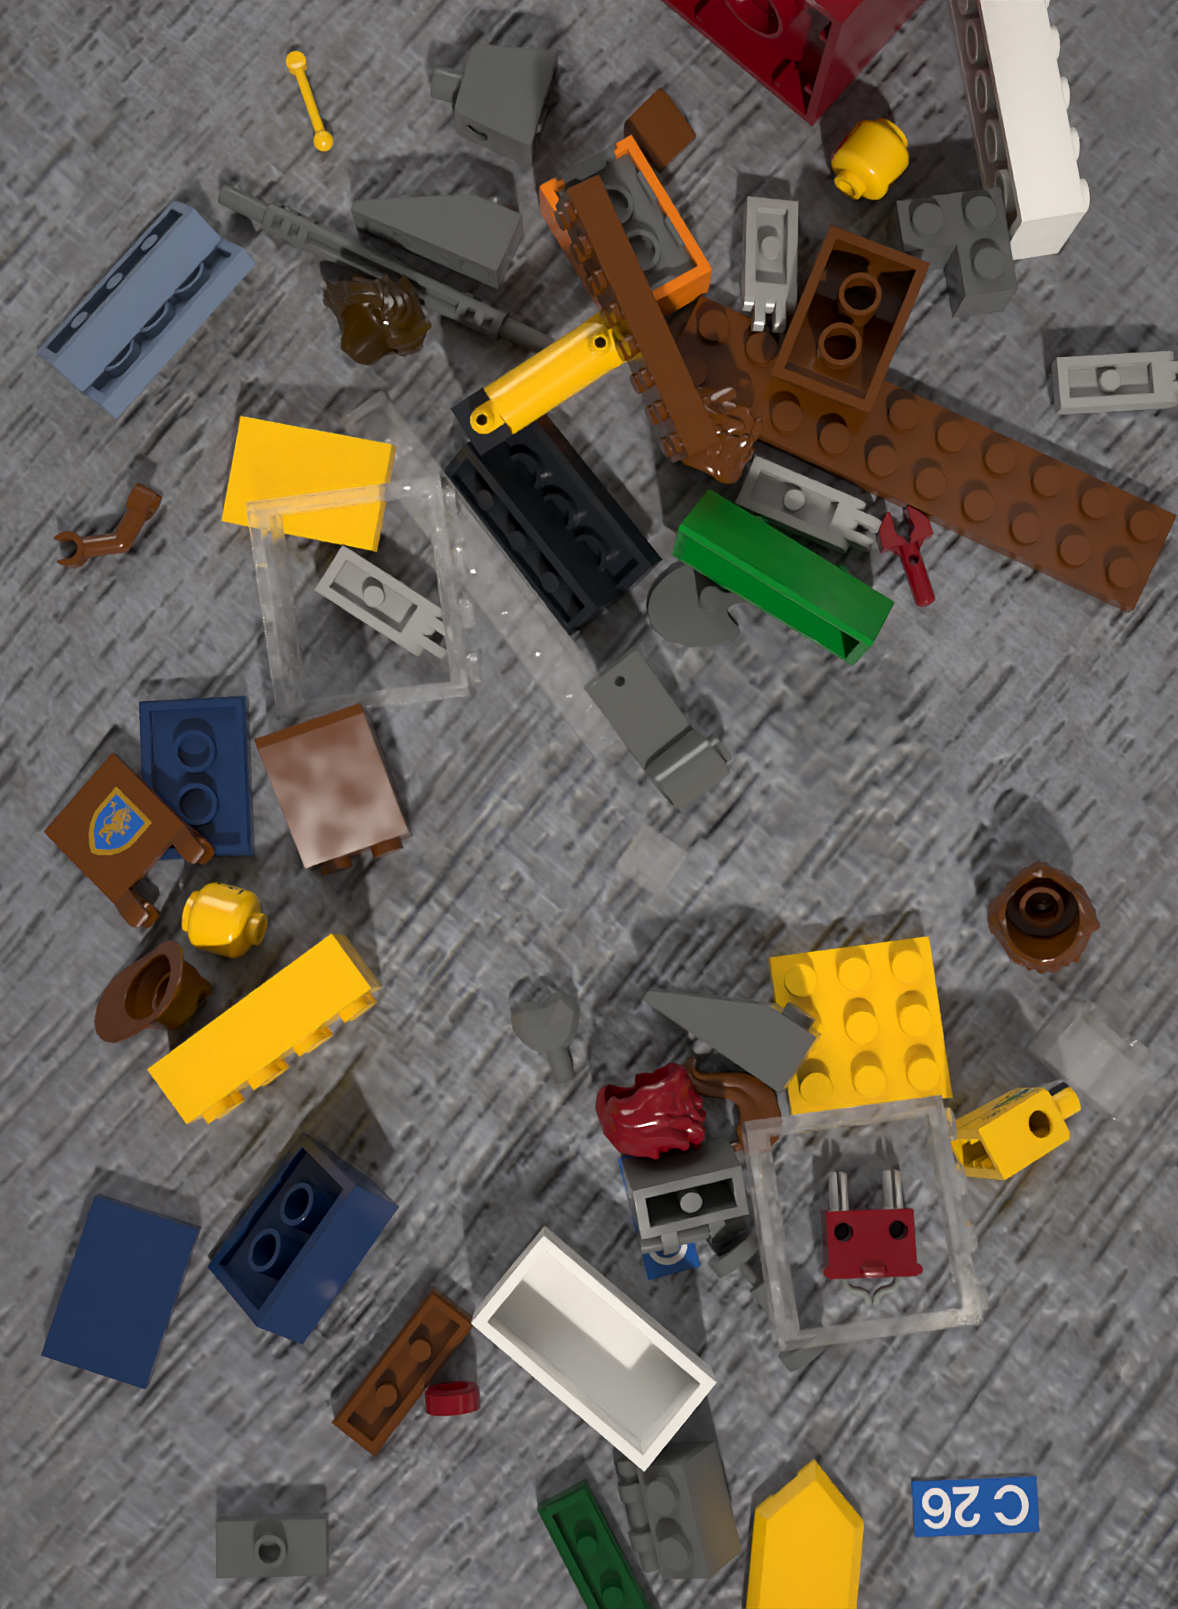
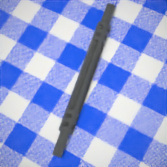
[218,184,555,353]

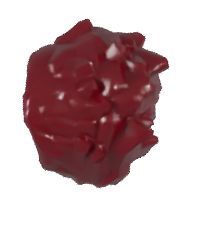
[595,1063,706,1159]

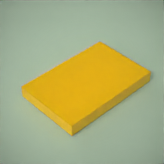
[221,416,397,552]

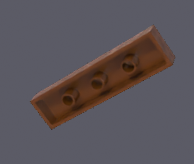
[554,174,720,463]

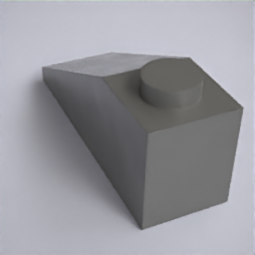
[351,194,523,290]
[642,988,822,1093]

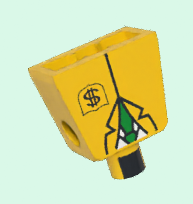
[941,1082,1081,1180]

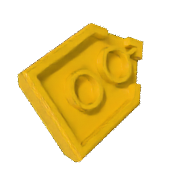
[745,1459,864,1609]

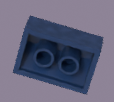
[208,1132,399,1345]

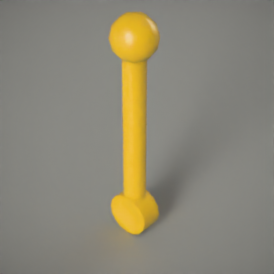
[286,51,334,152]

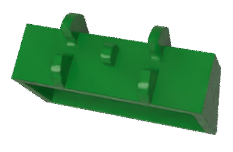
[671,489,895,666]

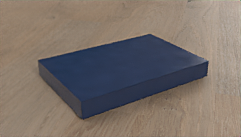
[139,696,255,861]
[41,1194,202,1389]

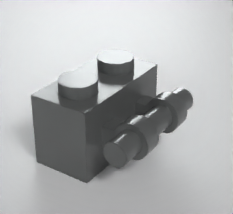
[621,1135,749,1255]
[617,1441,742,1579]

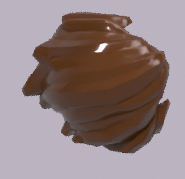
[658,386,763,485]
[987,861,1100,974]

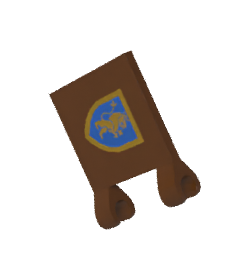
[44,753,216,928]

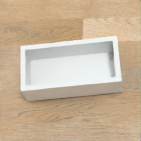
[471,1226,717,1472]

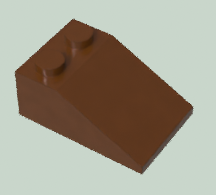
[770,224,930,415]

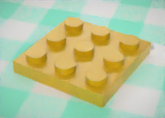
[767,936,953,1119]

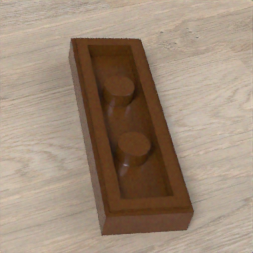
[331,1286,474,1457]

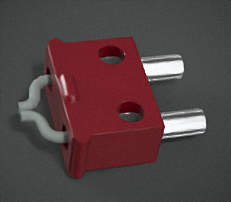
[819,1169,923,1305]

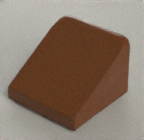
[623,88,696,173]

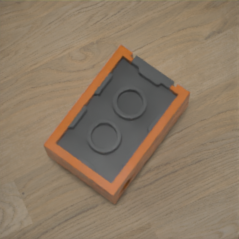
[539,135,713,317]

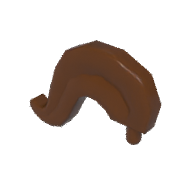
[684,1056,781,1156]

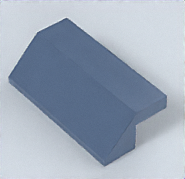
[36,200,257,419]

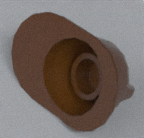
[94,941,212,1043]

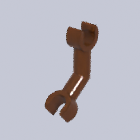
[54,483,162,569]

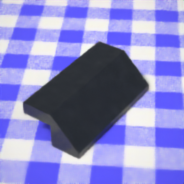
[439,414,663,638]

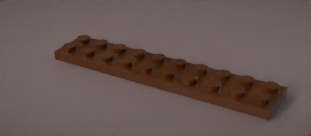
[677,295,1177,613]

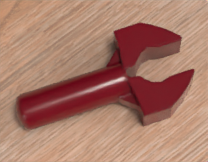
[876,506,935,607]

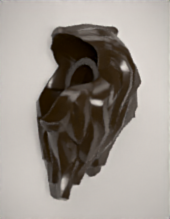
[320,274,432,366]

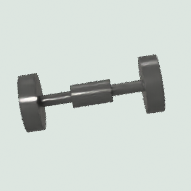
[708,1230,832,1372]

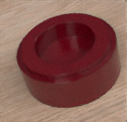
[425,1381,481,1416]

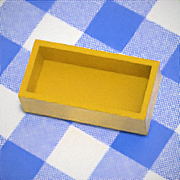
[147,933,383,1124]

